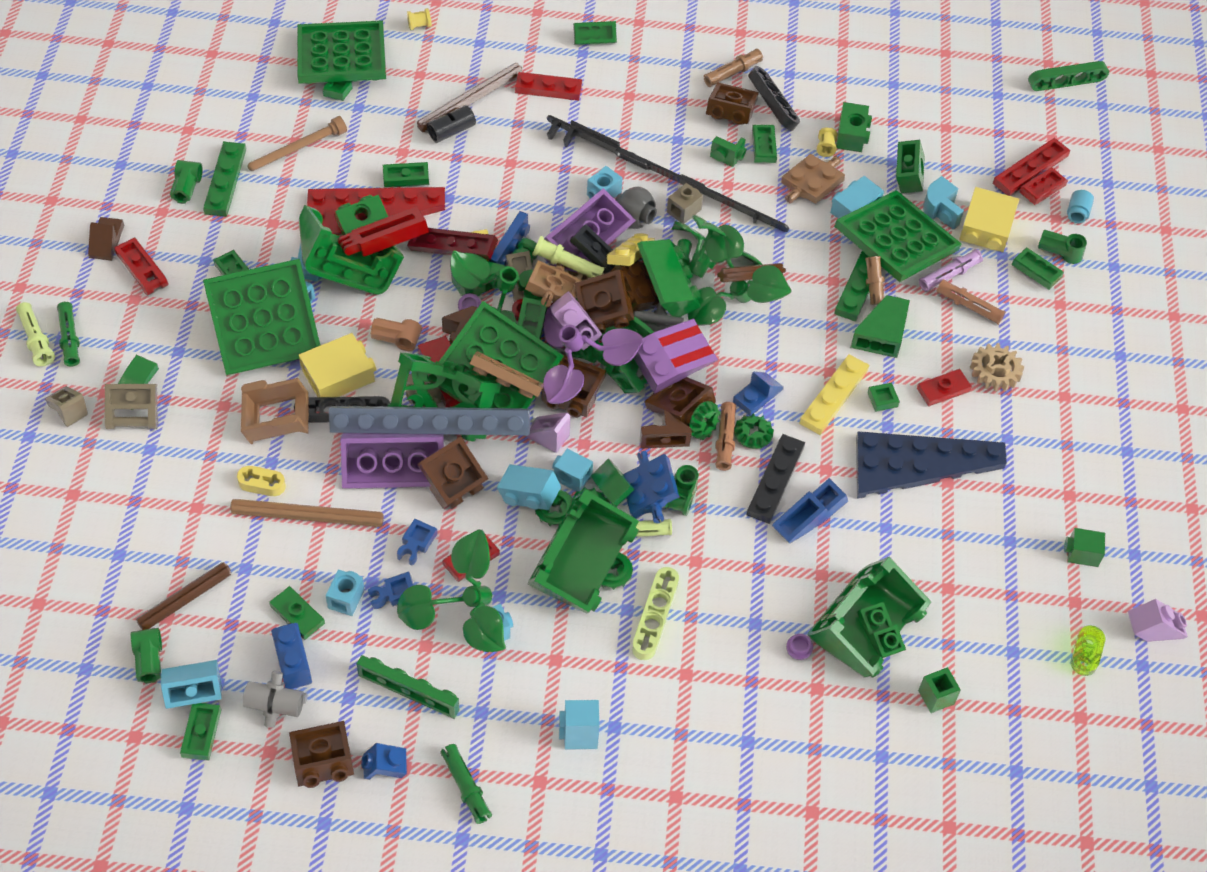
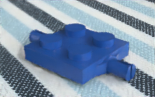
[623,451,679,523]

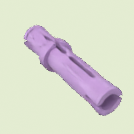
[919,249,983,292]

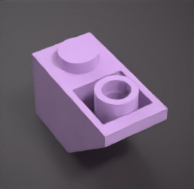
[550,291,602,350]
[1128,599,1188,642]

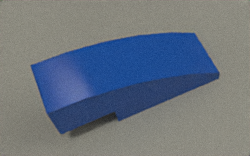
[772,478,848,544]

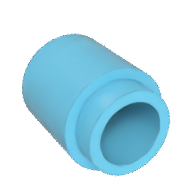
[1067,190,1094,224]

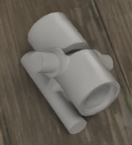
[243,671,308,728]

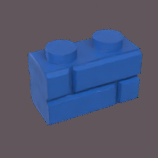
[271,623,312,689]

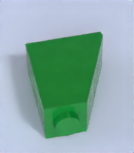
[850,295,910,358]

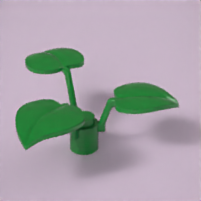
[672,214,763,278]
[688,225,792,326]
[450,251,543,323]
[397,529,506,652]

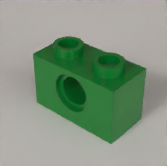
[836,102,872,153]
[896,139,925,194]
[335,195,388,235]

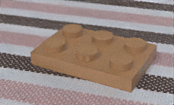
[470,351,544,398]

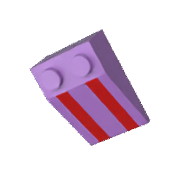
[634,319,718,394]

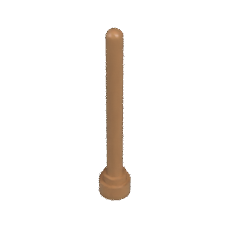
[247,116,347,171]

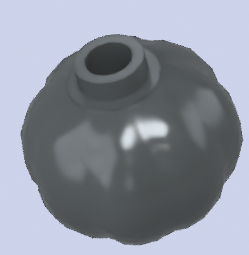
[615,187,657,229]

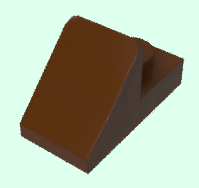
[88,217,125,261]
[442,306,477,344]
[640,410,692,449]

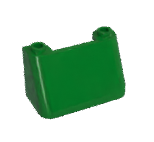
[299,205,404,295]
[528,489,639,614]
[807,556,931,678]

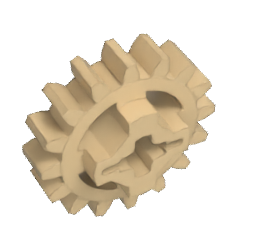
[970,343,1024,392]

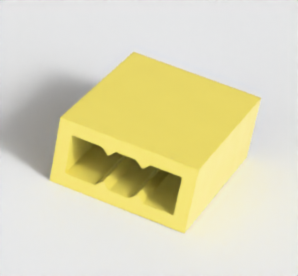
[959,187,1019,252]
[299,333,376,397]

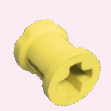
[407,8,432,30]
[817,127,838,157]

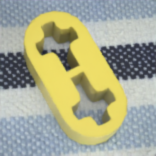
[237,466,286,496]

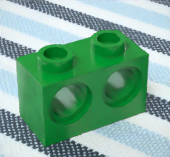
[518,297,548,340]

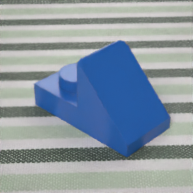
[733,371,784,416]

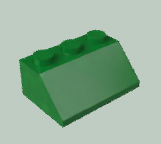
[637,239,701,317]

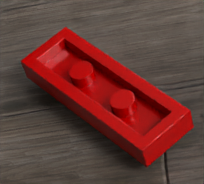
[515,72,582,101]

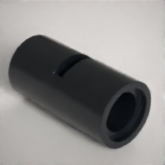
[427,105,476,143]

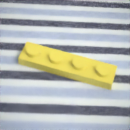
[607,233,655,266]
[799,354,870,435]

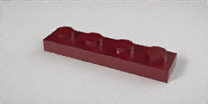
[407,228,498,260]

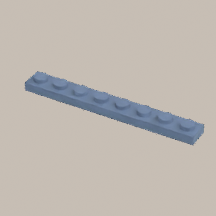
[329,406,530,436]

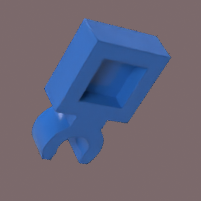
[397,519,438,566]
[368,571,414,609]

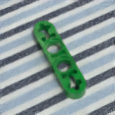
[1028,61,1110,91]

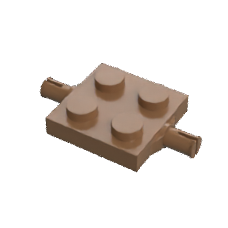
[781,154,845,204]
[525,260,581,307]

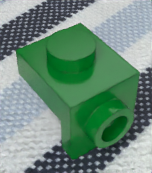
[710,136,747,167]

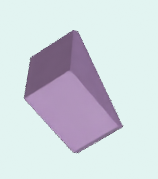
[526,412,570,453]

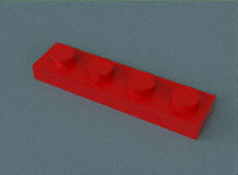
[992,137,1071,196]

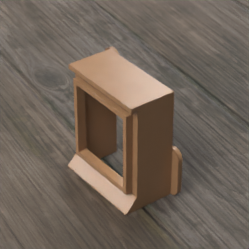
[241,378,309,444]

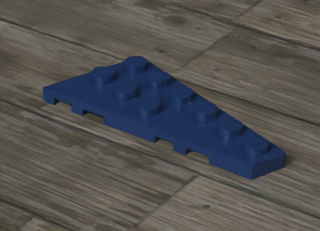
[856,431,1007,499]

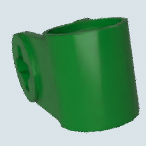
[663,465,699,516]

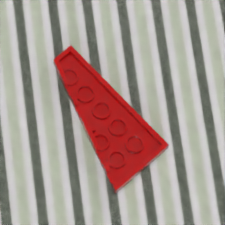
[307,187,445,236]

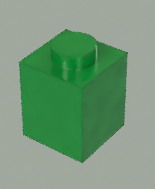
[1064,528,1105,567]
[918,667,961,713]

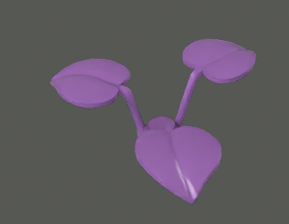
[543,308,643,404]

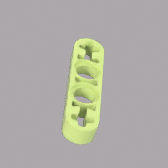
[632,567,679,660]

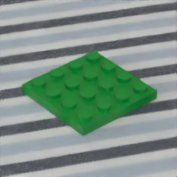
[297,20,386,84]
[834,190,962,282]
[203,259,321,376]
[428,301,564,409]

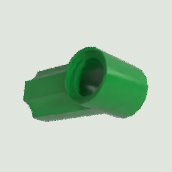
[170,160,203,204]
[1038,229,1087,264]
[130,628,162,684]

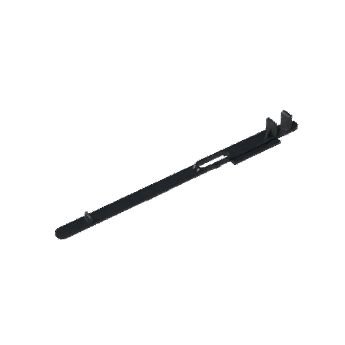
[546,115,789,232]

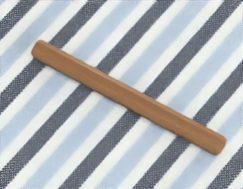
[230,499,384,527]

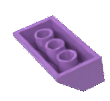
[544,188,636,272]
[340,433,444,488]

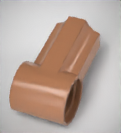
[370,318,422,351]

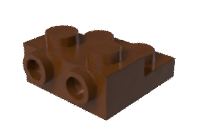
[706,82,759,125]
[610,260,659,312]
[575,269,634,334]
[541,355,606,418]
[644,377,716,427]
[417,436,489,509]
[289,721,354,788]

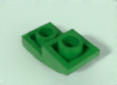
[118,354,159,411]
[591,458,635,507]
[857,602,906,658]

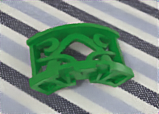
[565,316,654,394]
[388,352,502,442]

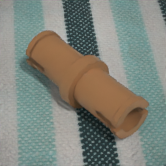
[865,256,885,305]

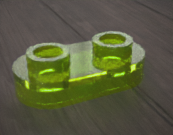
[1070,625,1106,676]

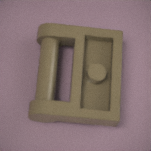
[105,384,158,429]

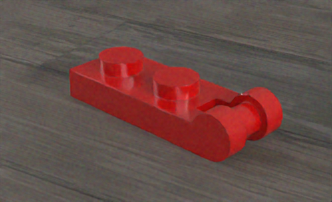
[114,237,169,296]

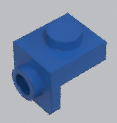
[361,743,407,780]

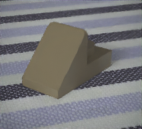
[45,386,88,427]

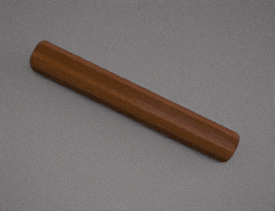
[717,263,786,283]
[136,562,231,630]

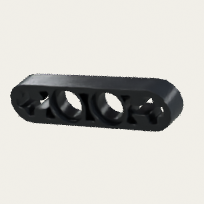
[748,66,800,131]
[294,396,390,423]

